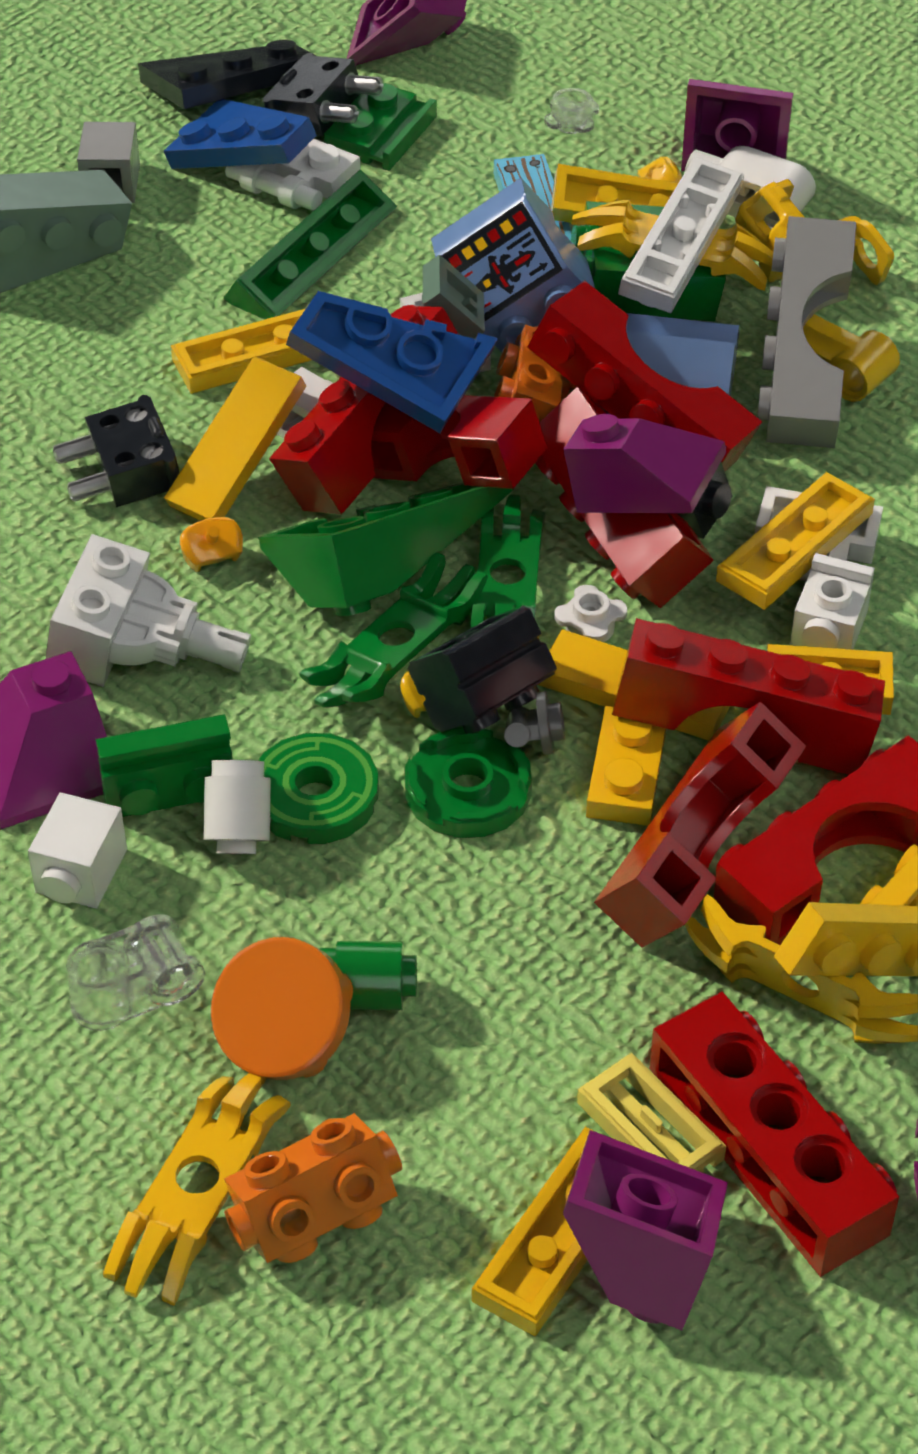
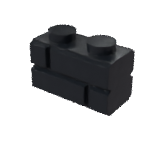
[407,606,557,735]

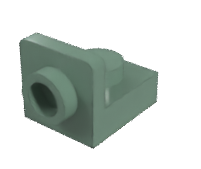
[422,255,485,339]

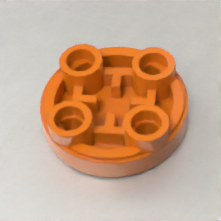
[211,937,353,1080]

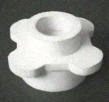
[554,585,627,642]

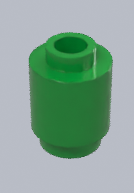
[320,941,417,1010]

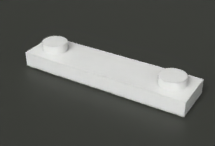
[618,157,745,313]

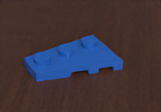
[164,99,317,169]
[286,291,498,433]

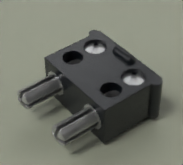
[263,53,384,136]
[53,395,180,508]

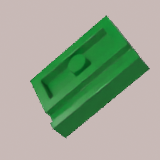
[324,83,437,171]
[95,714,233,817]

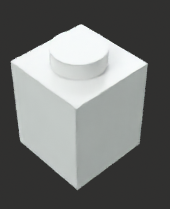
[28,792,127,909]

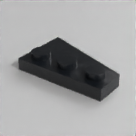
[138,40,316,109]

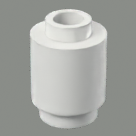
[203,760,271,854]

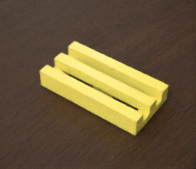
[577,1052,726,1173]

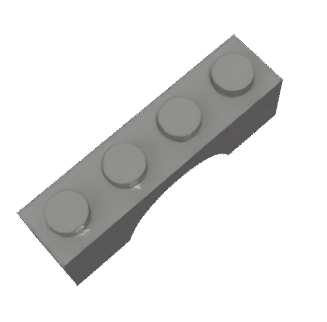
[757,216,856,448]

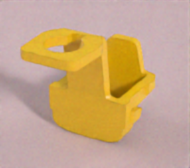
[735,179,894,285]

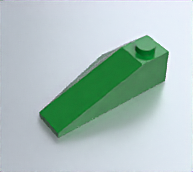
[258,483,514,616]

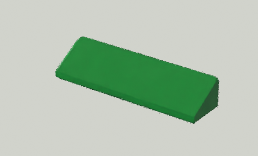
[223,170,397,319]

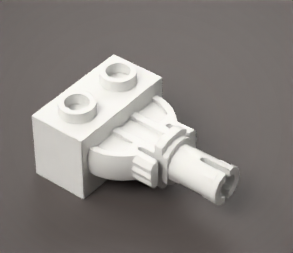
[46,534,251,687]

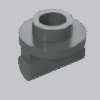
[504,691,565,755]

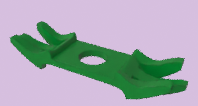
[470,494,546,628]
[299,552,488,708]

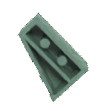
[0,170,132,293]

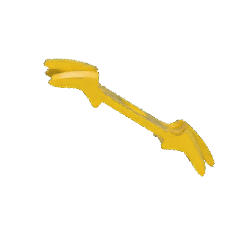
[571,200,773,291]
[685,894,918,1044]
[103,1073,291,1306]

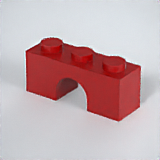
[371,395,548,489]

